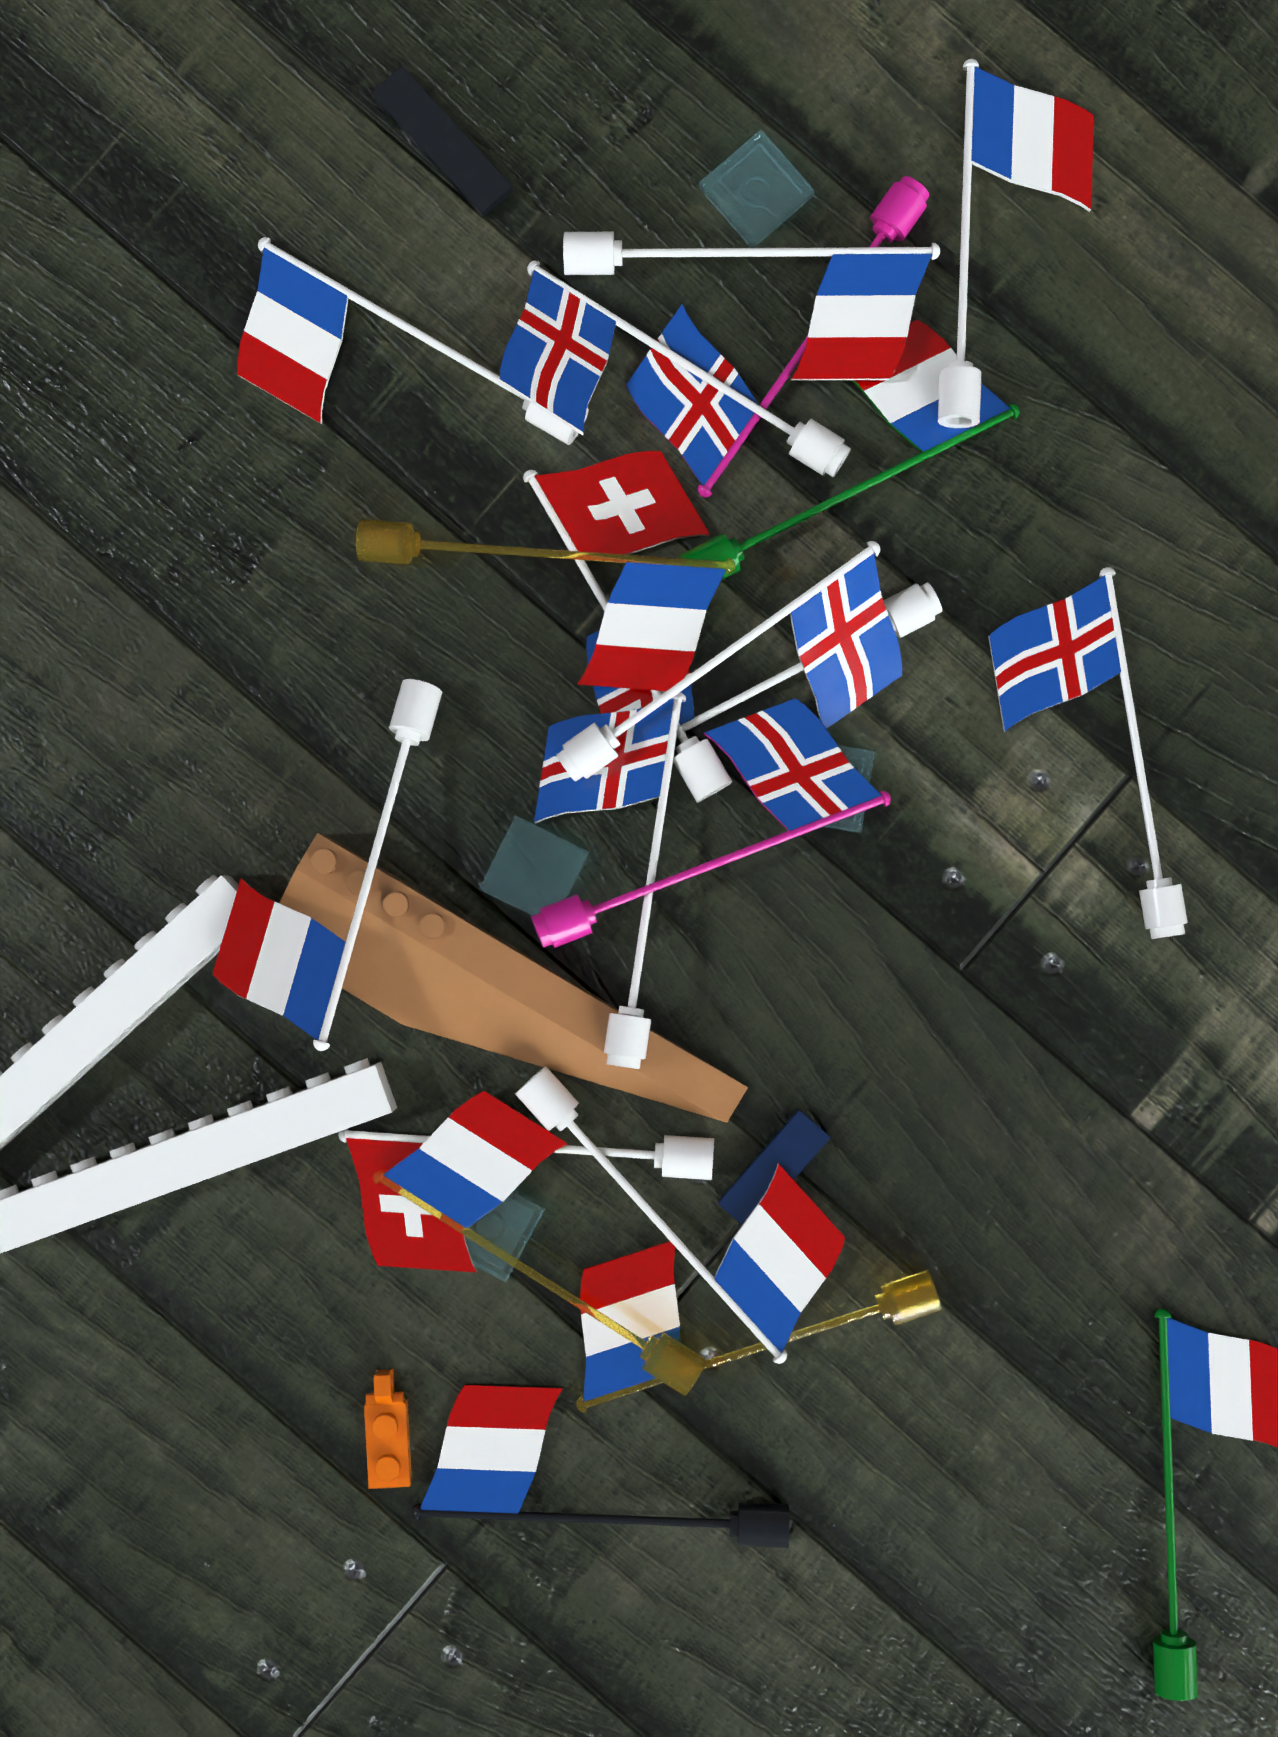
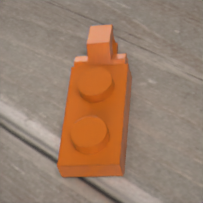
[364,1369,412,1489]

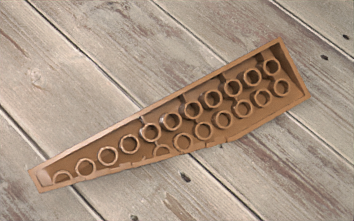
[279,833,748,1123]

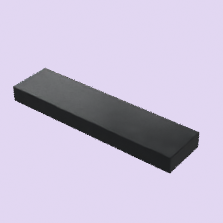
[371,66,513,218]

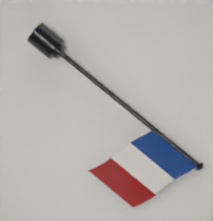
[411,1384,789,1548]

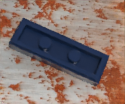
[717,1109,831,1225]

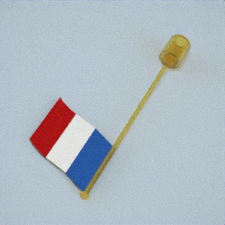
[356,519,735,691]
[373,1091,706,1396]
[576,1241,942,1413]

